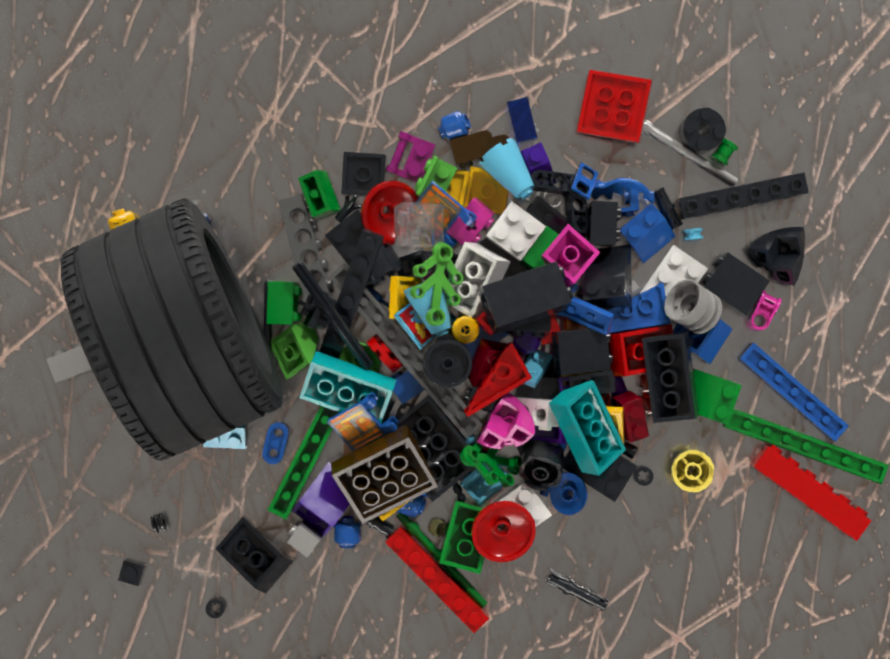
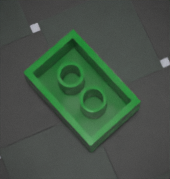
[437,501,485,574]

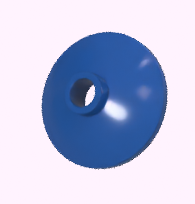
[550,473,588,515]

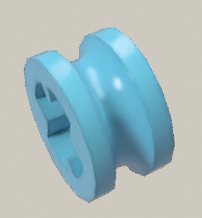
[684,228,704,241]

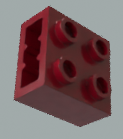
[468,339,526,387]

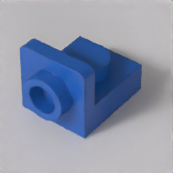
[621,189,640,217]

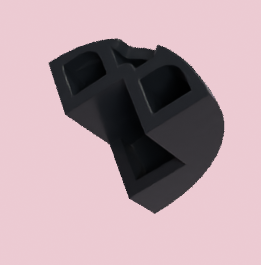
[749,227,805,286]

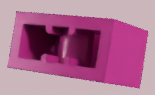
[447,197,495,245]

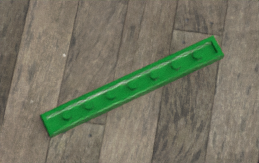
[723,409,889,485]

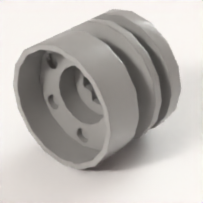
[664,279,722,334]

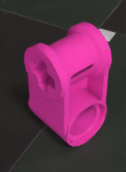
[747,290,782,331]

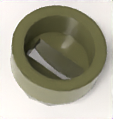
[428,519,446,537]

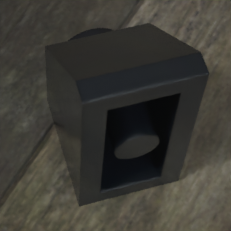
[398,247,442,277]

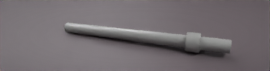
[642,120,738,186]

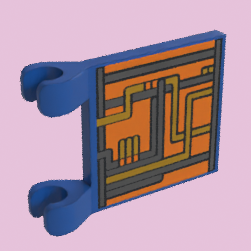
[408,181,477,248]
[327,393,398,451]

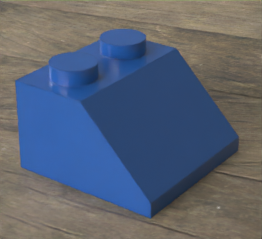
[620,203,676,264]
[673,319,733,364]

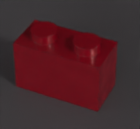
[612,391,649,443]

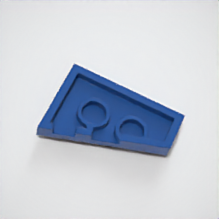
[608,282,671,333]

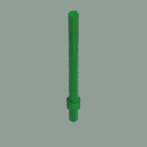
[396,513,488,608]

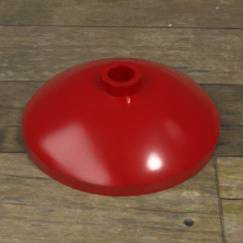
[361,181,419,244]
[471,501,536,562]

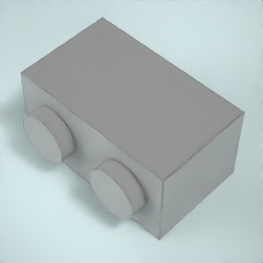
[46,342,92,383]
[287,520,323,557]

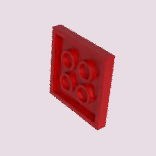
[577,70,653,143]

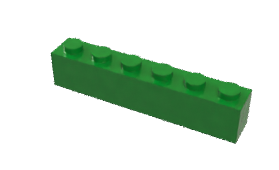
[267,406,340,520]

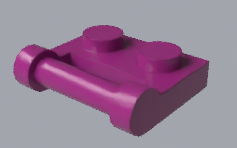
[385,131,436,183]

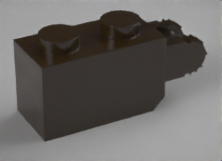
[449,130,509,169]

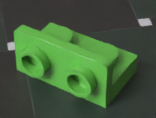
[414,156,457,197]

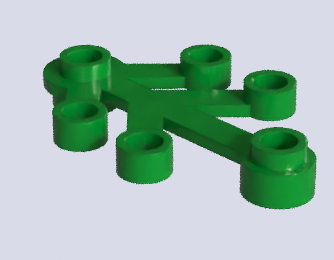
[460,434,522,488]

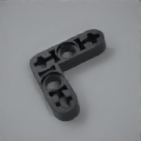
[530,170,589,235]

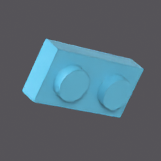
[523,349,553,388]

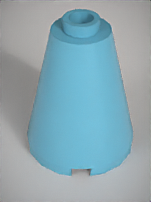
[479,138,534,199]
[403,283,451,337]

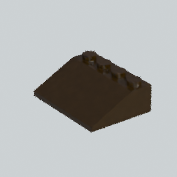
[331,425,438,524]

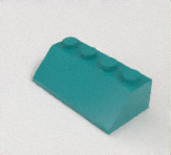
[299,351,396,423]
[548,380,626,476]

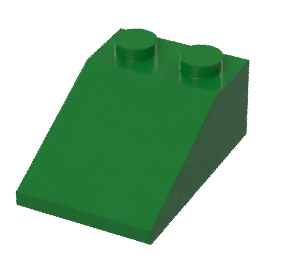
[693,369,742,425]

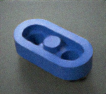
[262,422,289,464]

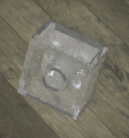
[394,202,444,252]

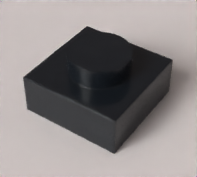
[118,559,145,586]

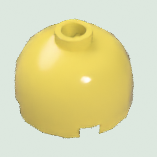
[671,450,714,492]

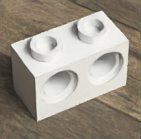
[516,397,560,431]

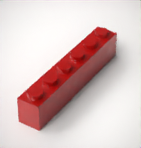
[750,444,872,541]
[385,525,489,633]

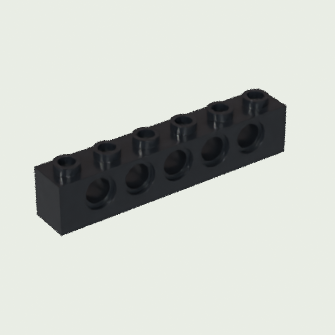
[676,172,809,220]

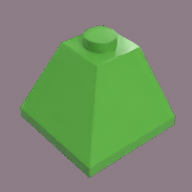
[272,322,318,380]

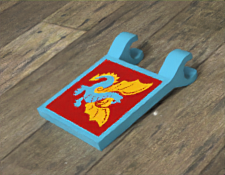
[394,303,456,349]

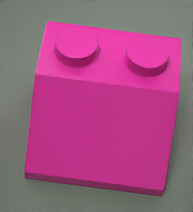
[541,224,600,287]

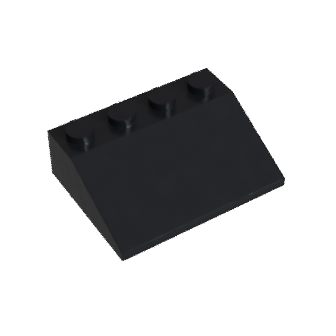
[380,395,475,502]

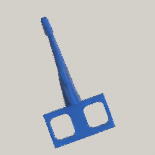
[571,162,655,203]

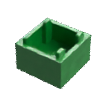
[267,281,302,325]

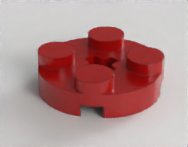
[367,334,403,373]

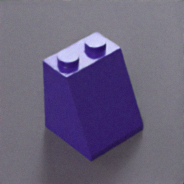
[292,462,350,536]

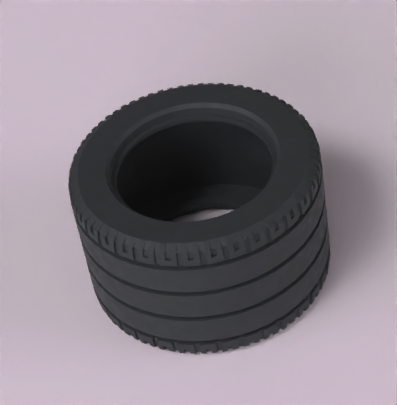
[61,198,283,461]

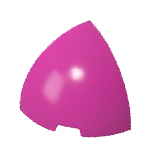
[477,392,535,449]

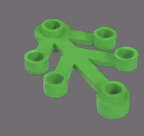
[410,242,463,326]

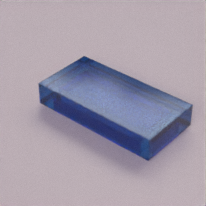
[507,97,538,143]

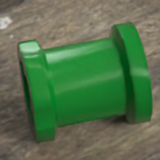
[711,138,738,166]

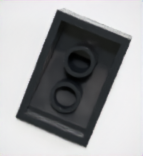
[583,244,632,308]
[563,449,637,502]
[215,517,293,593]

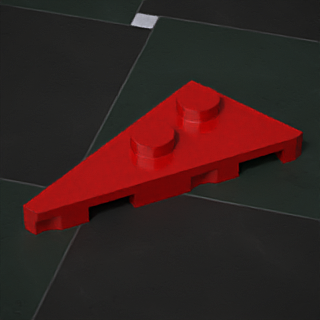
[464,342,532,417]

